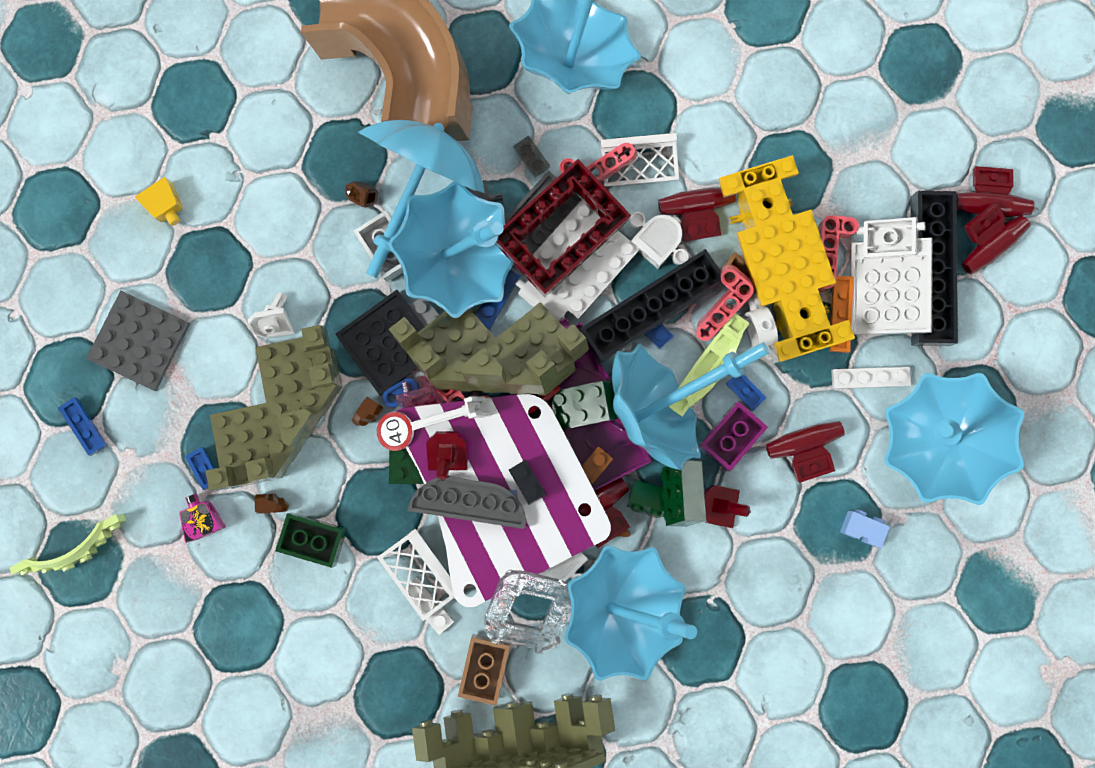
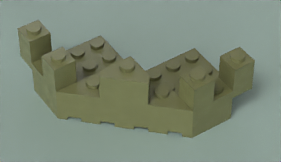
[389,302,589,396]
[206,325,343,490]
[412,693,615,768]

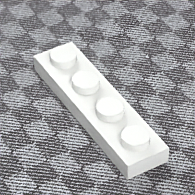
[831,367,911,389]

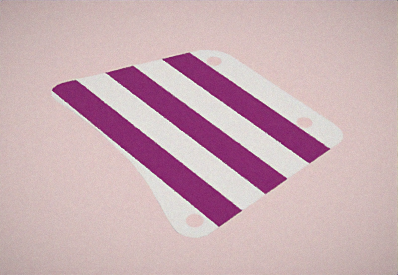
[396,394,611,607]

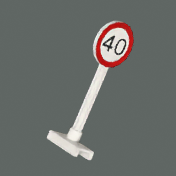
[377,397,490,451]

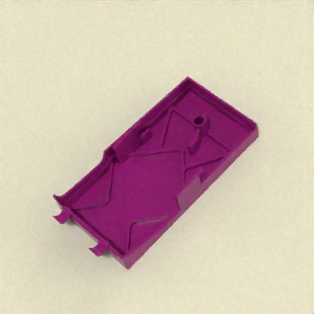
[538,318,652,491]

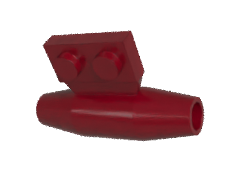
[956,166,1034,217]
[658,187,736,242]
[961,203,1031,275]
[766,421,845,483]
[578,478,630,549]

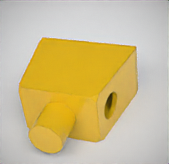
[134,177,183,226]

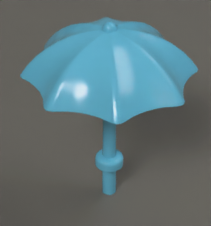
[509,0,641,94]
[358,120,485,278]
[388,181,513,318]
[612,342,770,470]
[884,373,1024,505]
[564,545,697,681]

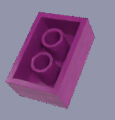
[698,401,768,471]

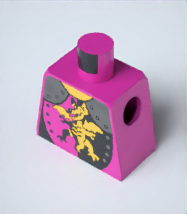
[179,494,226,543]

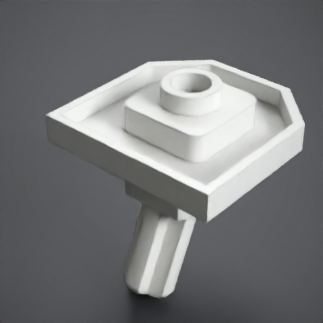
[248,292,294,338]

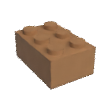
[458,634,511,706]

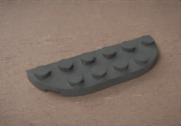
[407,477,526,529]

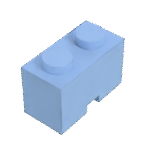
[840,509,890,548]

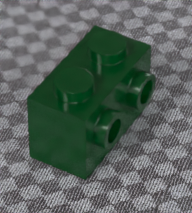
[626,480,665,518]

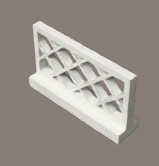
[600,133,679,187]
[377,529,455,621]

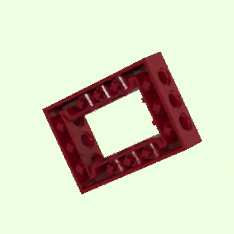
[495,159,631,298]

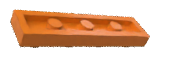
[829,275,854,353]

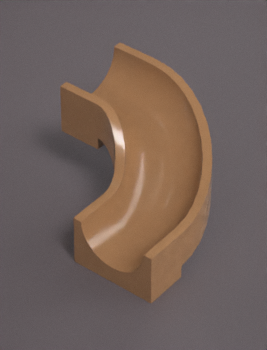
[301,0,473,141]

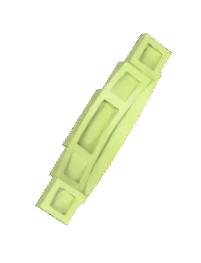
[668,313,750,417]
[9,514,126,576]

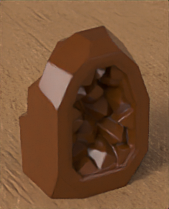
[345,181,379,208]
[352,397,384,426]
[254,493,289,514]

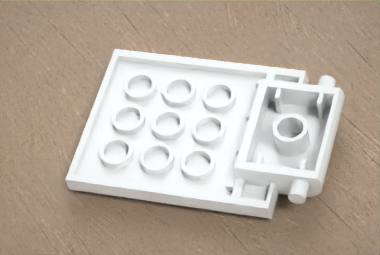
[516,199,639,322]
[851,217,932,335]

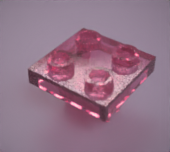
[396,376,441,409]

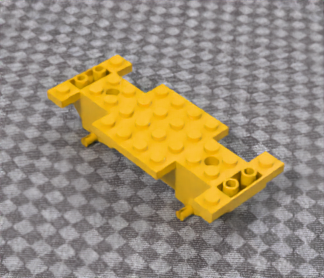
[718,155,855,362]

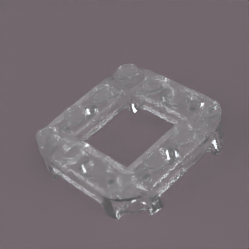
[484,569,571,654]

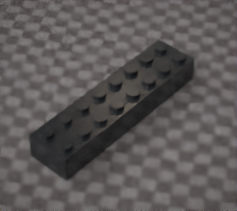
[910,190,958,347]
[579,249,726,366]

